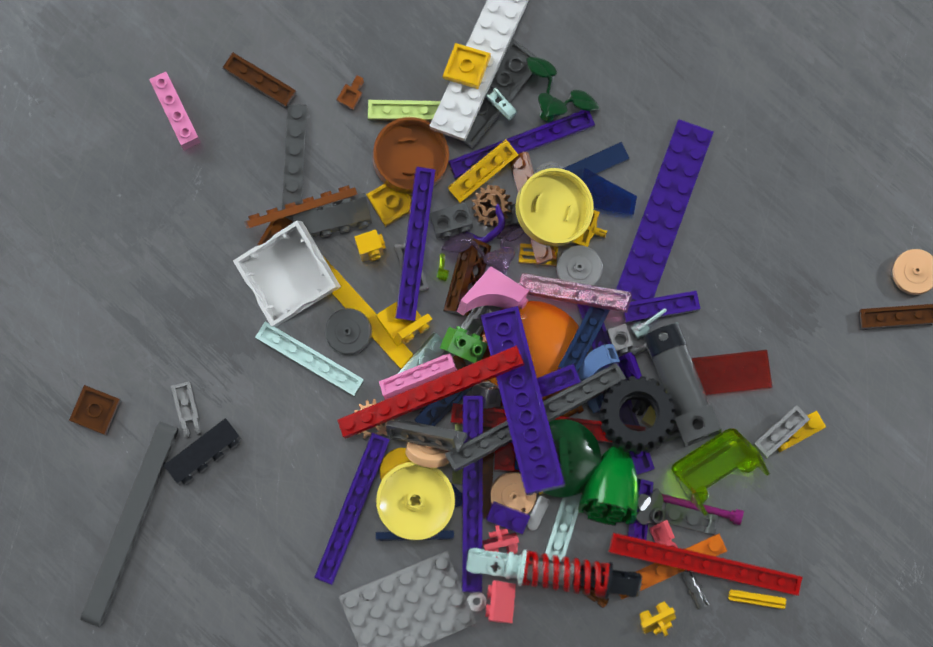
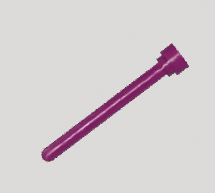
[662,494,744,526]

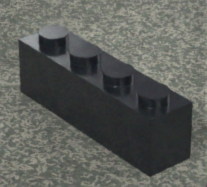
[163,418,241,486]

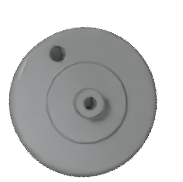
[556,245,602,292]

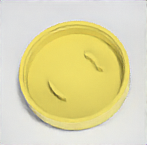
[516,168,594,246]

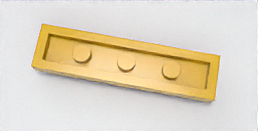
[447,139,518,203]

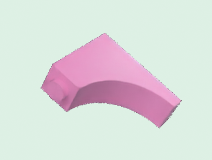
[457,266,529,315]

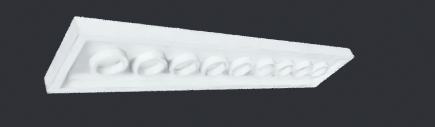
[430,0,529,142]

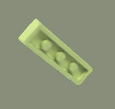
[368,100,441,121]

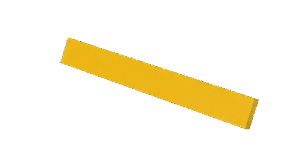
[323,256,414,369]

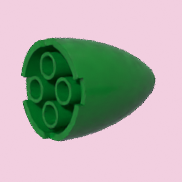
[578,446,639,526]

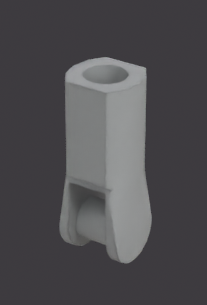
[526,495,551,531]

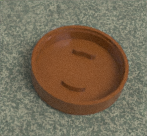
[372,117,449,194]

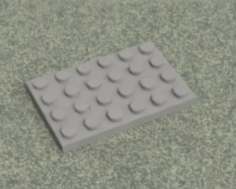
[338,551,477,647]

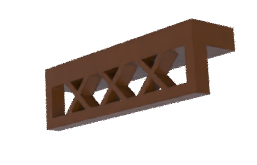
[443,238,491,317]

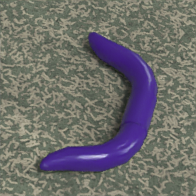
[463,204,505,243]

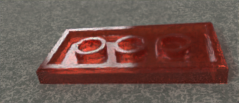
[692,350,772,396]

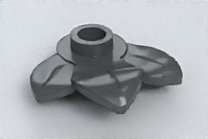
[636,488,665,525]

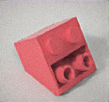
[485,581,516,624]

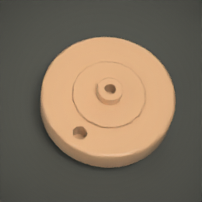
[892,249,933,295]
[405,442,449,468]
[489,472,537,514]

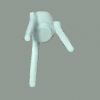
[630,308,679,340]

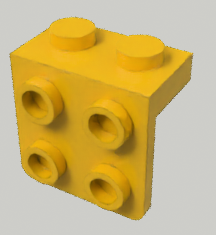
[377,301,432,346]

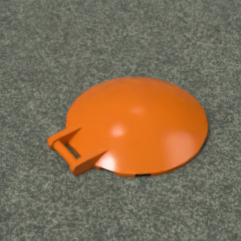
[479,301,588,417]

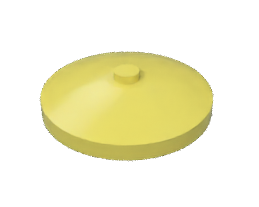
[376,462,455,540]

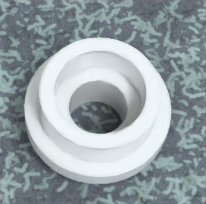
[467,592,487,611]

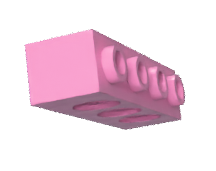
[149,72,201,151]

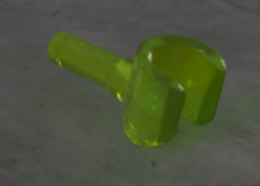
[437,253,449,281]

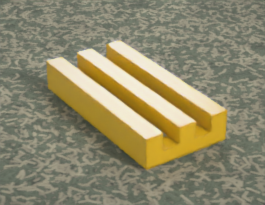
[519,243,558,266]

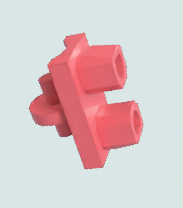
[482,525,519,558]

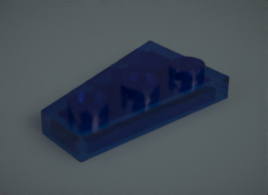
[582,168,637,215]

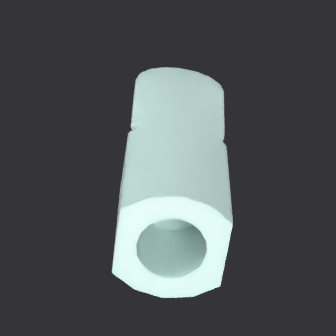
[486,88,518,120]

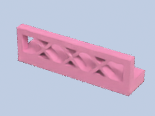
[379,353,457,400]

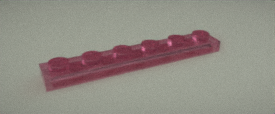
[519,273,632,313]

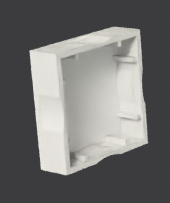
[233,221,341,327]

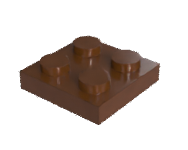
[69,385,121,435]

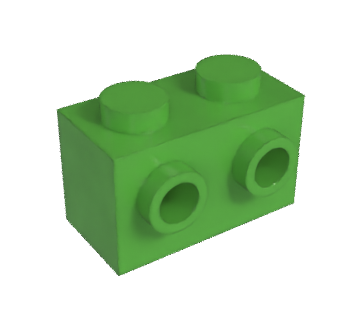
[440,326,488,363]

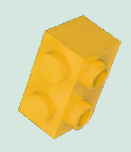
[354,229,386,262]

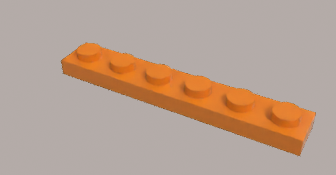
[618,534,727,600]

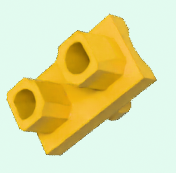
[639,602,676,637]

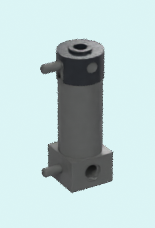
[631,323,722,447]

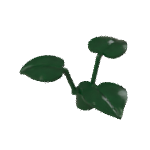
[526,57,600,122]

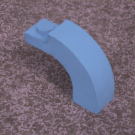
[578,344,620,413]

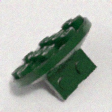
[543,419,601,497]

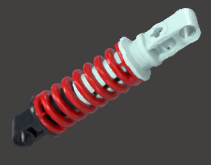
[466,548,643,599]

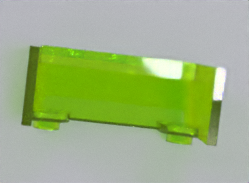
[671,428,770,516]

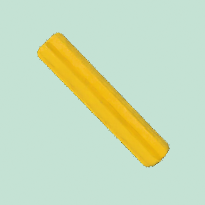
[728,589,786,609]

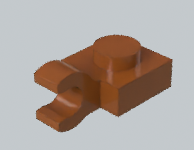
[336,75,364,110]

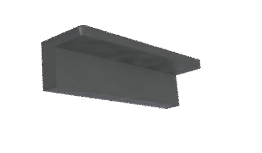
[385,419,467,453]

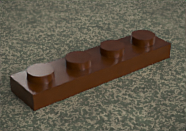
[223,52,296,108]
[859,304,933,329]

